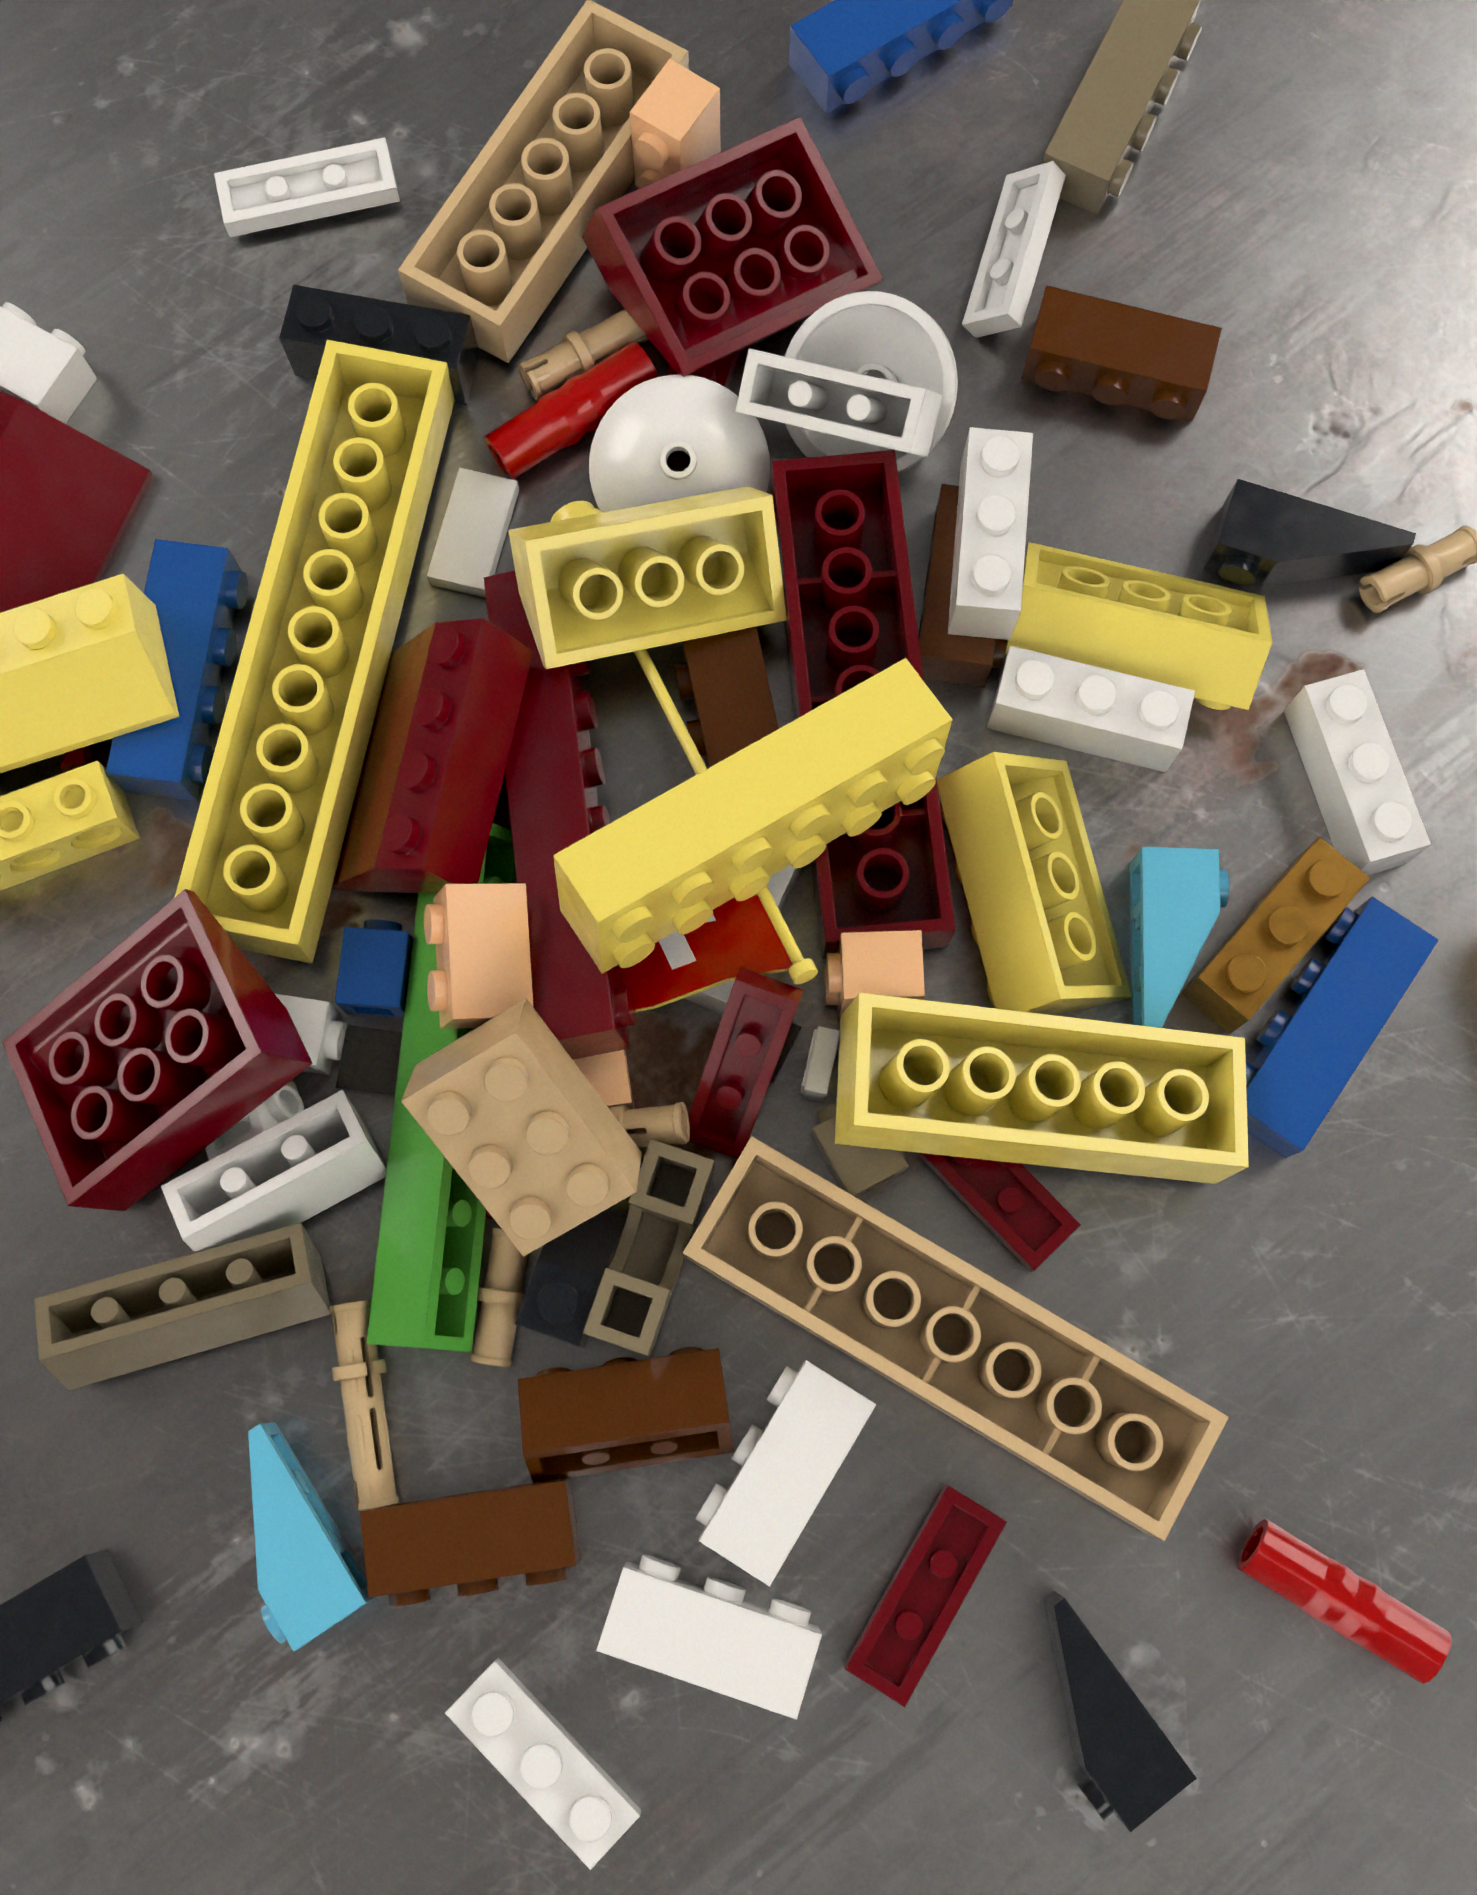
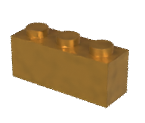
[1181,837,1370,1034]

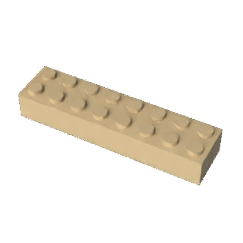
[683,1136,1229,1541]

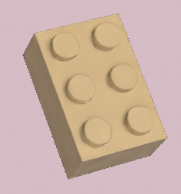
[401,998,642,1257]

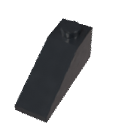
[1203,479,1416,587]
[515,1157,644,1348]
[1043,1591,1197,1832]

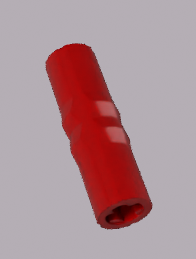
[483,341,659,480]
[1237,1519,1452,1684]

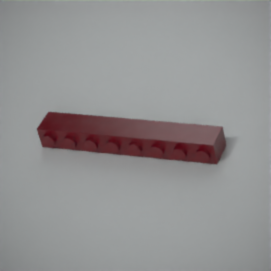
[483,571,636,1060]

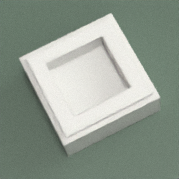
[800,1026,840,1103]

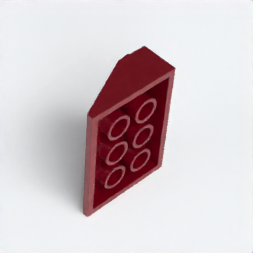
[582,117,883,377]
[0,392,153,613]
[332,618,533,893]
[2,889,313,1211]

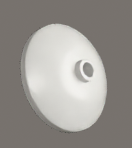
[785,291,958,474]
[589,374,770,512]

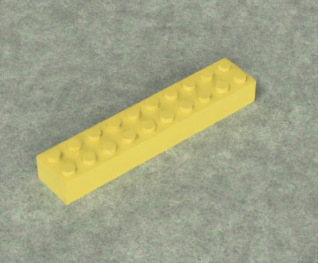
[174,340,455,963]

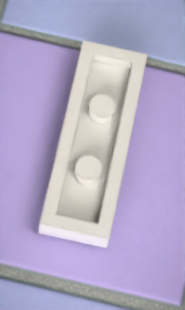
[214,137,400,237]
[962,161,1066,338]
[445,1658,641,1870]

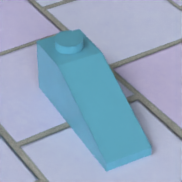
[1129,847,1229,1028]
[248,1422,377,1652]

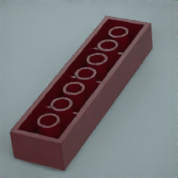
[770,450,956,959]

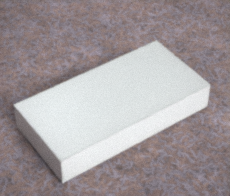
[426,467,519,598]

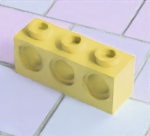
[0,760,140,891]

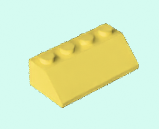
[508,486,787,669]
[1005,542,1272,710]
[0,574,179,773]
[937,752,1132,1015]

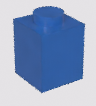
[335,919,413,1019]

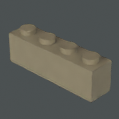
[1042,0,1202,215]
[34,1222,331,1390]

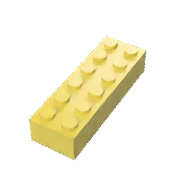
[553,658,953,974]
[835,992,1249,1184]

